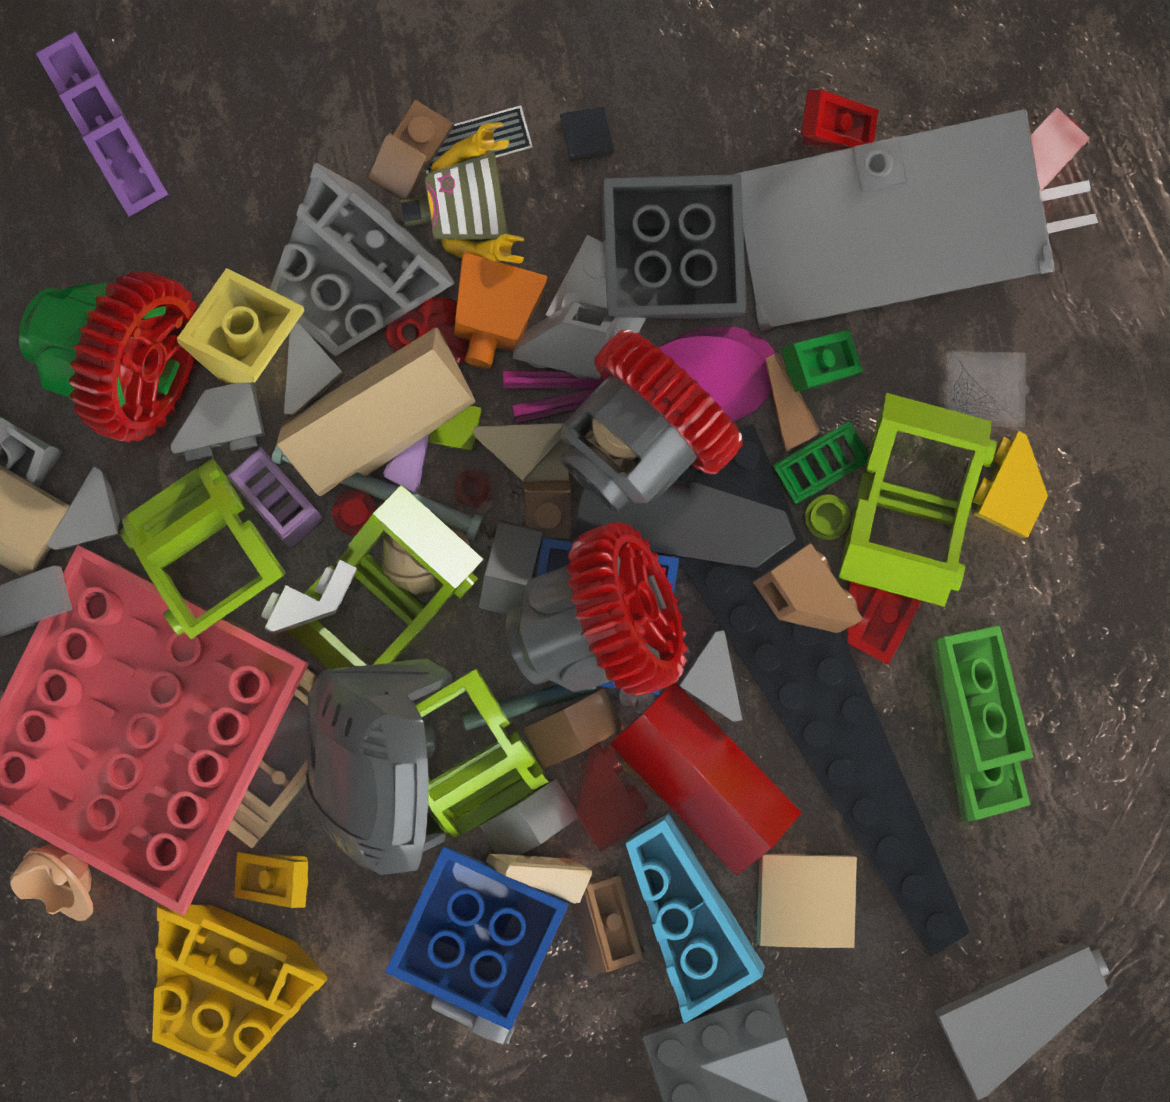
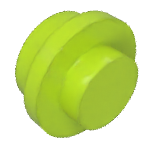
[805,494,851,540]

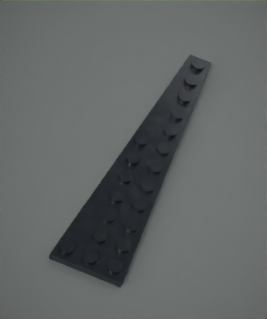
[676,424,970,957]

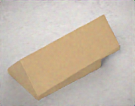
[276,328,476,496]

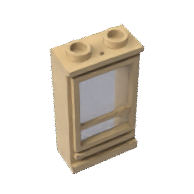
[227,667,318,848]

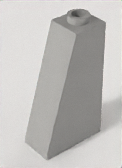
[934,942,1109,1100]

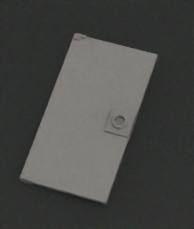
[734,109,1055,331]

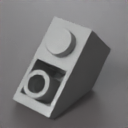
[513,301,618,380]
[171,382,266,462]

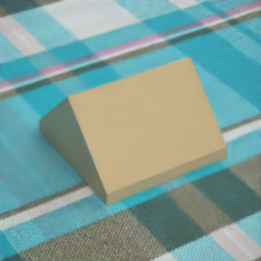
[0,465,70,577]

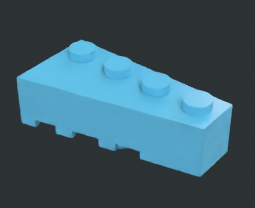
[626,812,765,1023]

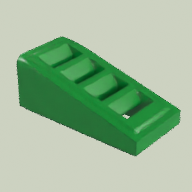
[772,421,869,506]

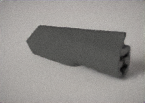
[573,480,796,568]

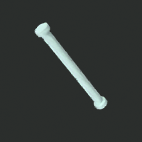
[271,445,484,541]

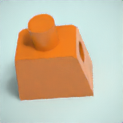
[454,252,548,369]

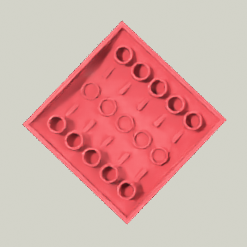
[0,545,309,915]

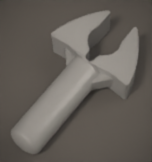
[431,996,515,1044]

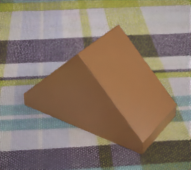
[523,688,624,769]

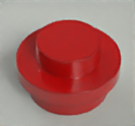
[332,490,377,535]

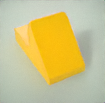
[234,852,308,908]

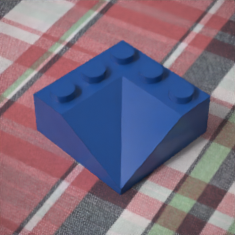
[385,846,569,1031]

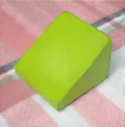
[428,406,482,452]

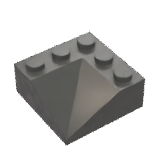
[600,174,746,319]
[641,987,808,1102]

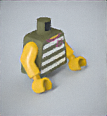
[401,122,524,264]

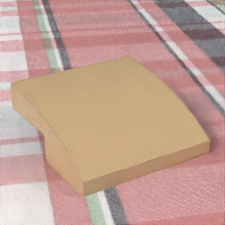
[756,854,857,948]

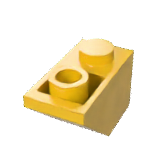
[972,431,1048,538]

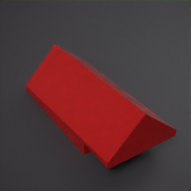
[609,683,802,876]

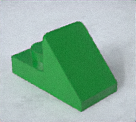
[781,330,863,393]

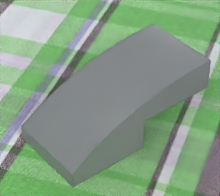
[0,565,72,637]

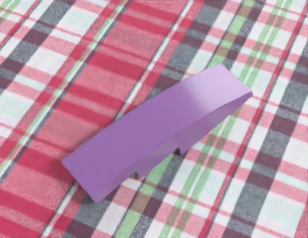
[36,30,168,217]

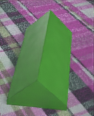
[931,626,1033,822]

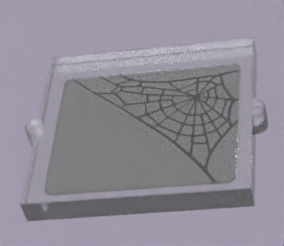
[941,351,1030,428]

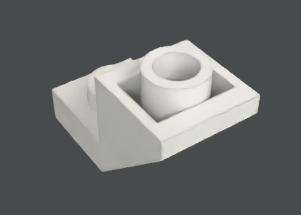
[261,560,357,635]

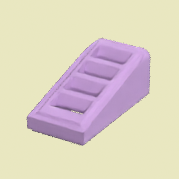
[383,434,429,494]
[227,447,324,548]

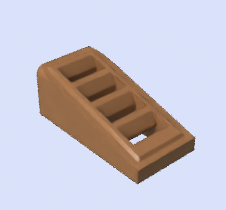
[766,353,820,451]

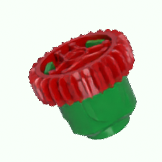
[19,271,197,443]

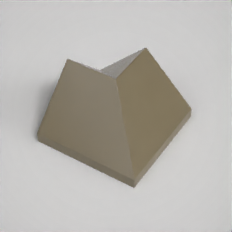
[474,423,569,482]

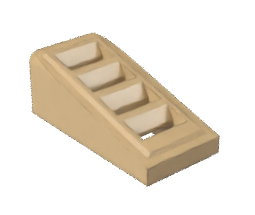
[486,854,592,904]

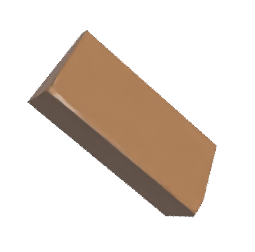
[570,872,644,974]

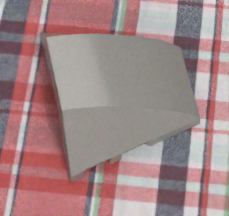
[270,163,455,356]

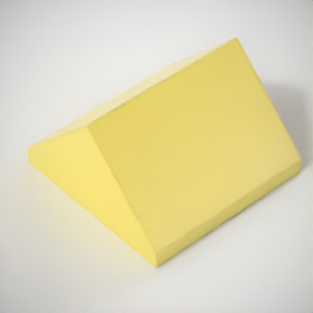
[177,268,304,384]

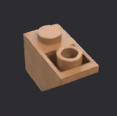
[753,543,863,633]

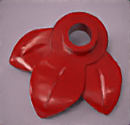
[385,297,469,365]

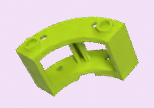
[838,393,997,607]
[119,456,286,640]
[287,485,483,669]
[415,668,550,839]

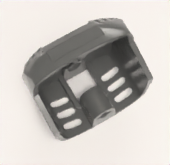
[306,658,452,875]

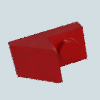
[801,90,879,150]

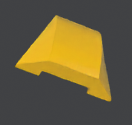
[152,904,328,1077]

